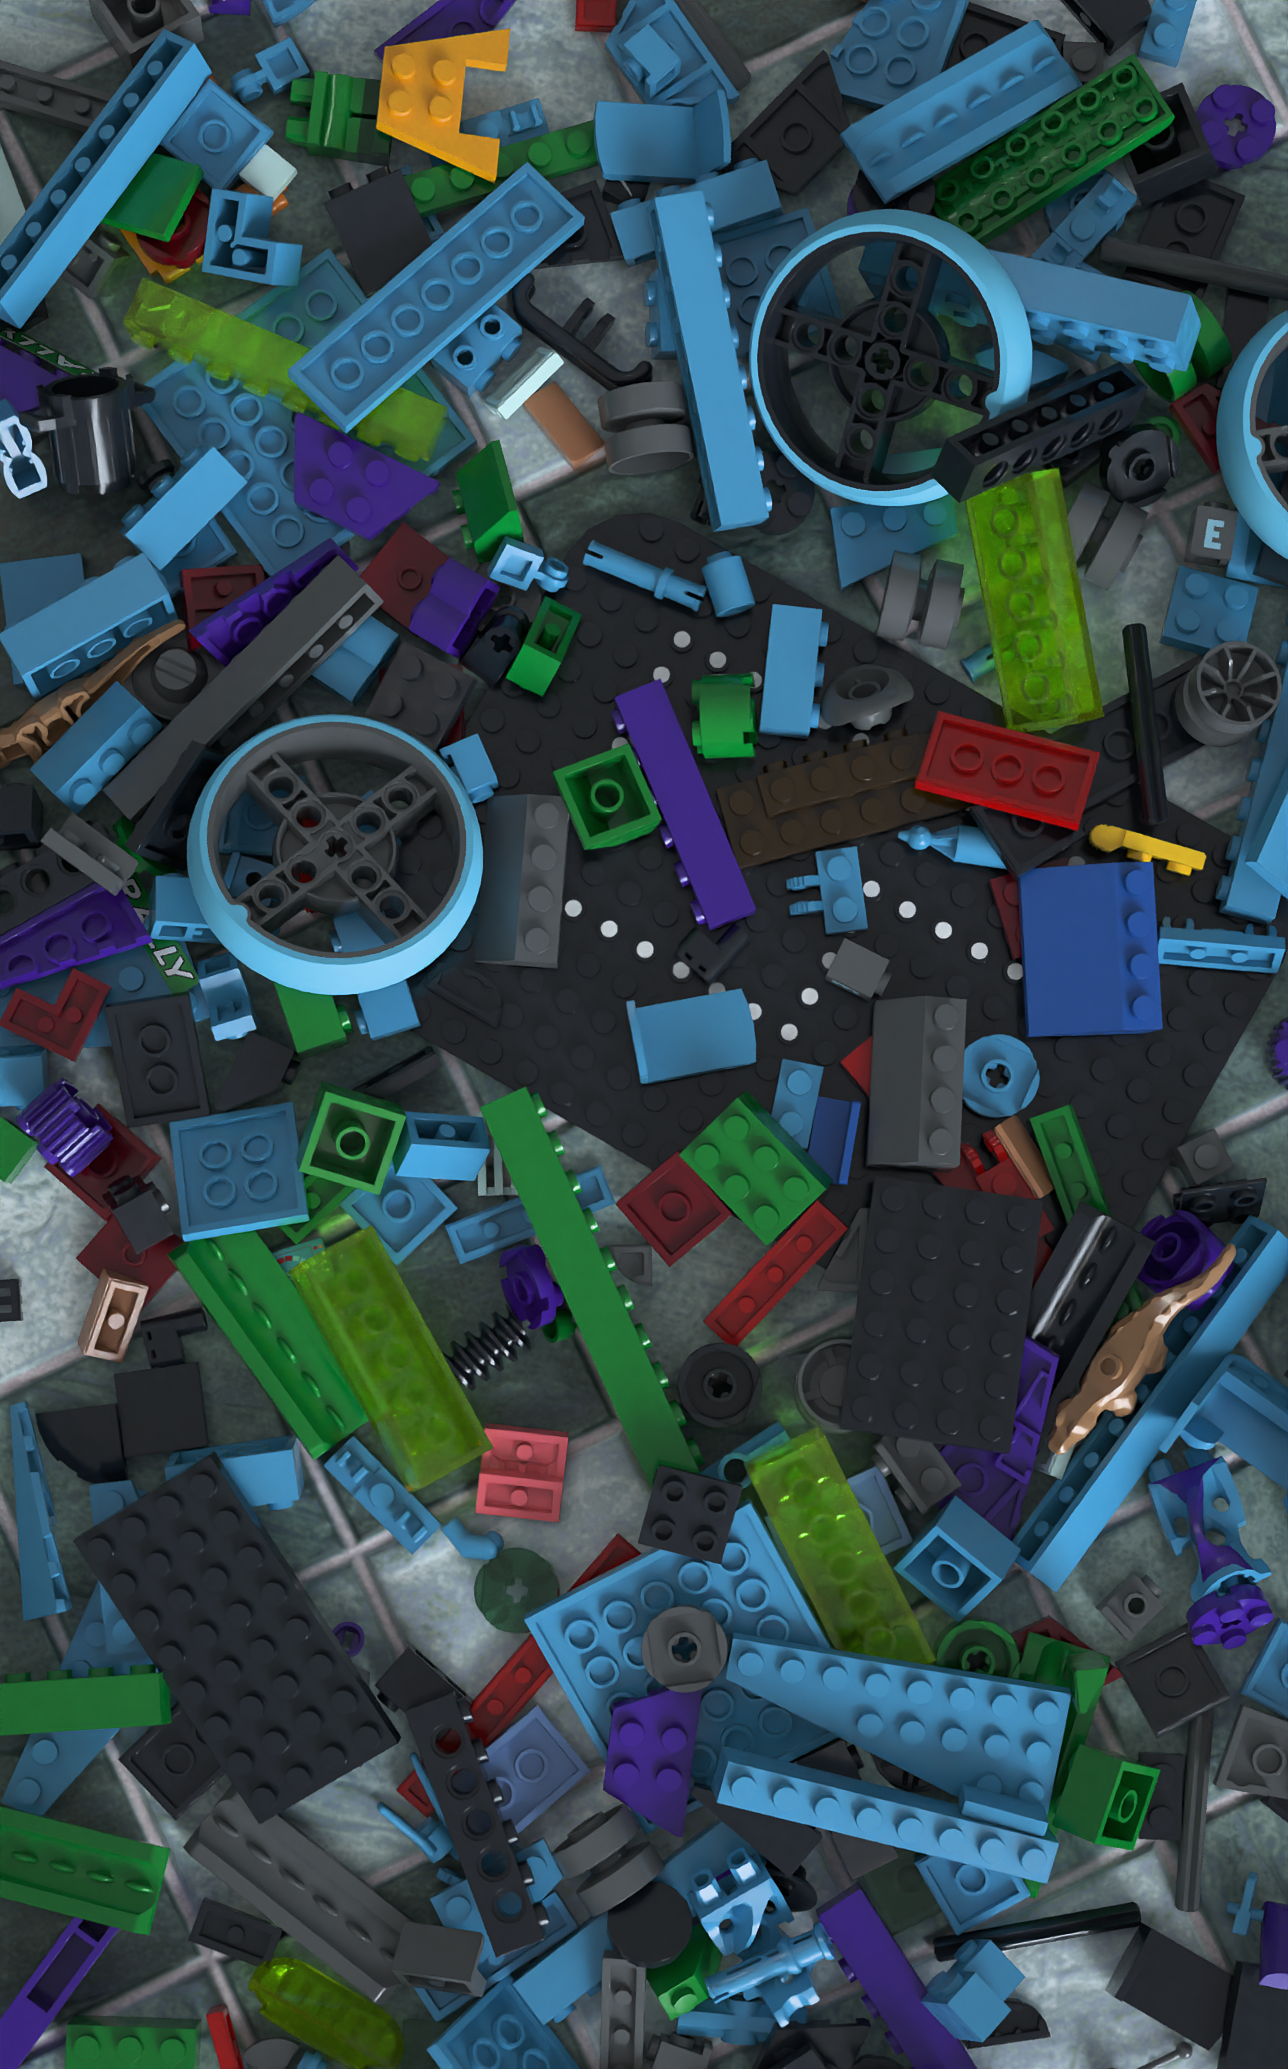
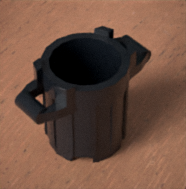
[19,367,156,495]

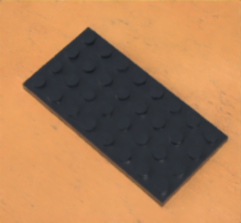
[73,1451,402,1825]

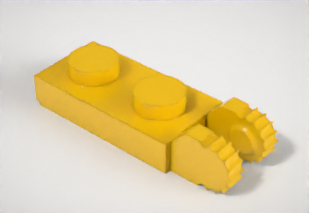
[1087,824,1206,876]

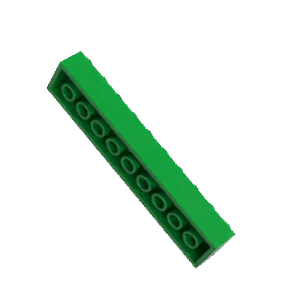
[479,1087,705,1490]

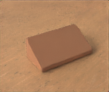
[523,381,604,470]
[991,1115,1055,1200]
[78,1268,149,1363]

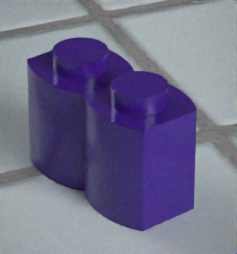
[408,558,500,659]

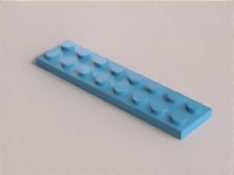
[288,162,585,433]

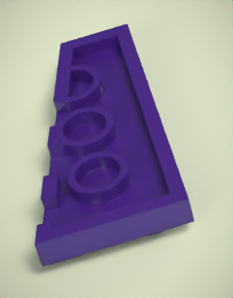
[188,538,359,668]
[0,882,153,990]

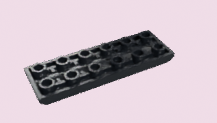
[1013,1200,1156,1456]

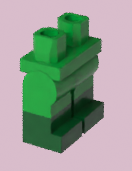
[285,71,393,166]

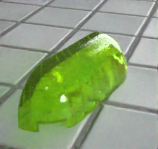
[248,1957,404,2069]

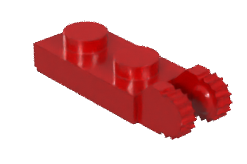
[960,1130,1054,1239]

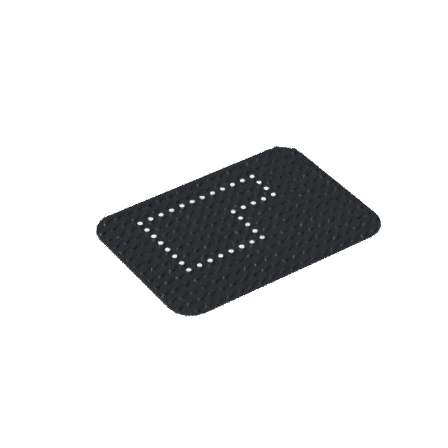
[372,513,1288,1270]

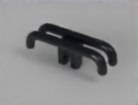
[512,273,653,391]

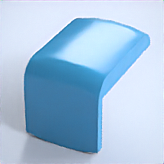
[593,90,731,184]
[626,988,756,1084]

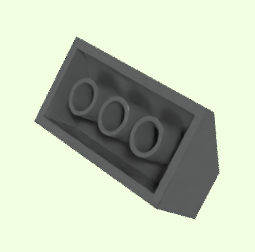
[474,794,570,969]
[866,996,967,1173]

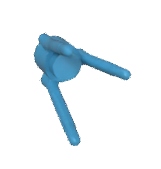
[377,1752,454,1863]

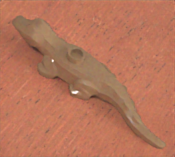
[0,620,186,770]
[1048,1243,1236,1455]

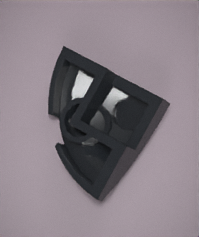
[35,1403,129,1484]

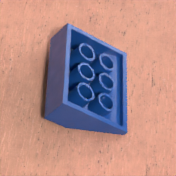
[1018,862,1163,1037]

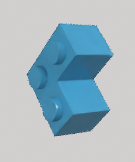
[202,188,303,287]
[920,1939,1025,2042]

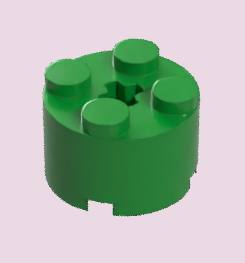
[692,673,758,759]
[932,1616,1021,1680]

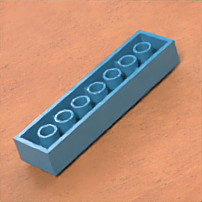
[858,242,1201,373]

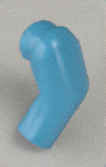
[441,1516,504,1561]

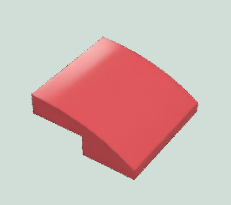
[475,1423,569,1522]

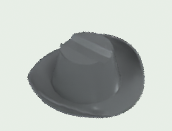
[132,628,225,719]
[820,664,914,730]

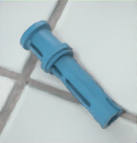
[705,1922,835,2004]

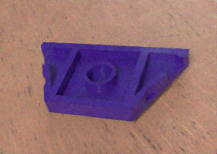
[294,412,440,541]
[933,1443,1031,1541]
[603,1686,702,1838]

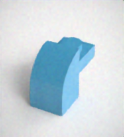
[196,952,259,1041]

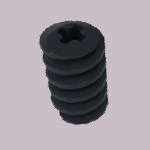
[437,1305,532,1391]

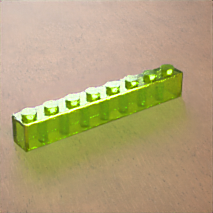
[123,278,449,462]

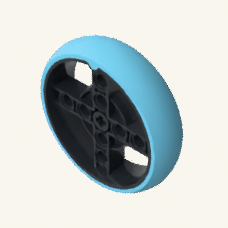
[749,209,1033,506]

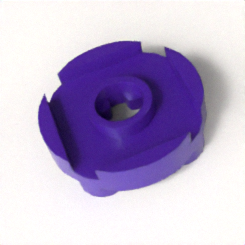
[1196,84,1276,169]
[499,1244,564,1330]
[1186,1584,1274,1649]

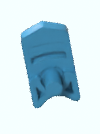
[1226,1871,1265,1936]

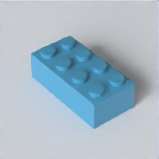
[0,552,179,702]

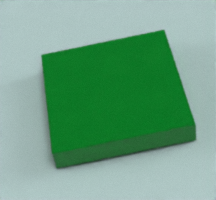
[100,153,204,242]

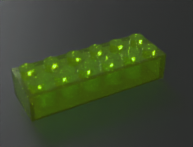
[964,468,1104,733]
[288,1225,493,1494]
[743,1426,936,1665]

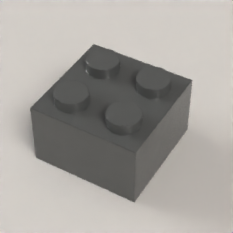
[89,0,204,73]

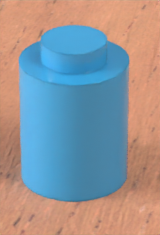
[701,551,756,617]

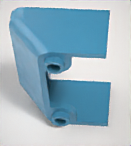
[1158,1354,1288,1514]

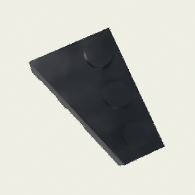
[797,1739,898,1880]

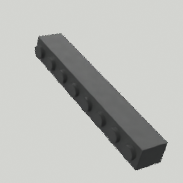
[103,555,384,825]

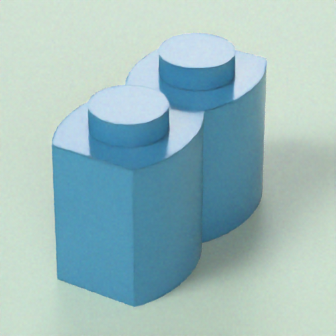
[0,399,47,499]
[311,615,401,707]

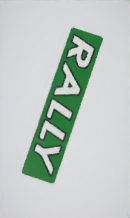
[0,331,98,375]
[122,871,199,994]

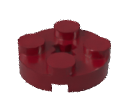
[136,189,210,269]

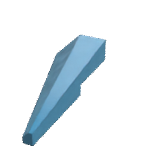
[10,1401,73,1621]

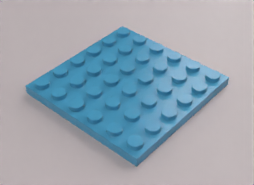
[140,248,477,577]
[524,1498,838,1835]

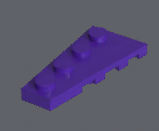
[374,0,517,64]

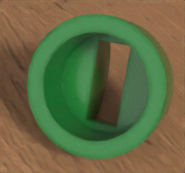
[542,1308,577,1343]

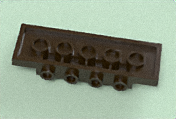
[716,729,975,870]

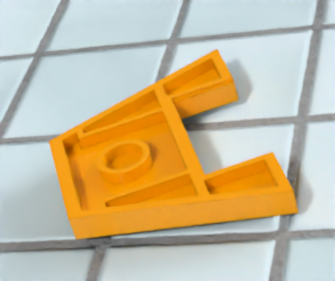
[376,28,510,184]

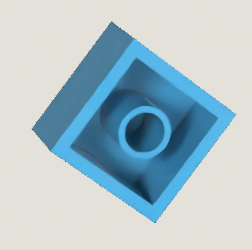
[893,1495,1021,1622]

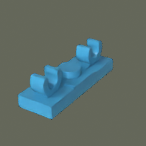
[428,98,550,168]
[1030,172,1138,269]
[1157,916,1285,974]
[323,1435,442,1555]

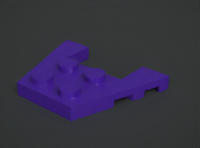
[994,1334,1060,1485]

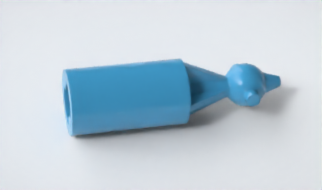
[898,825,1007,869]

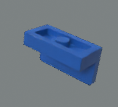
[807,1096,861,1186]

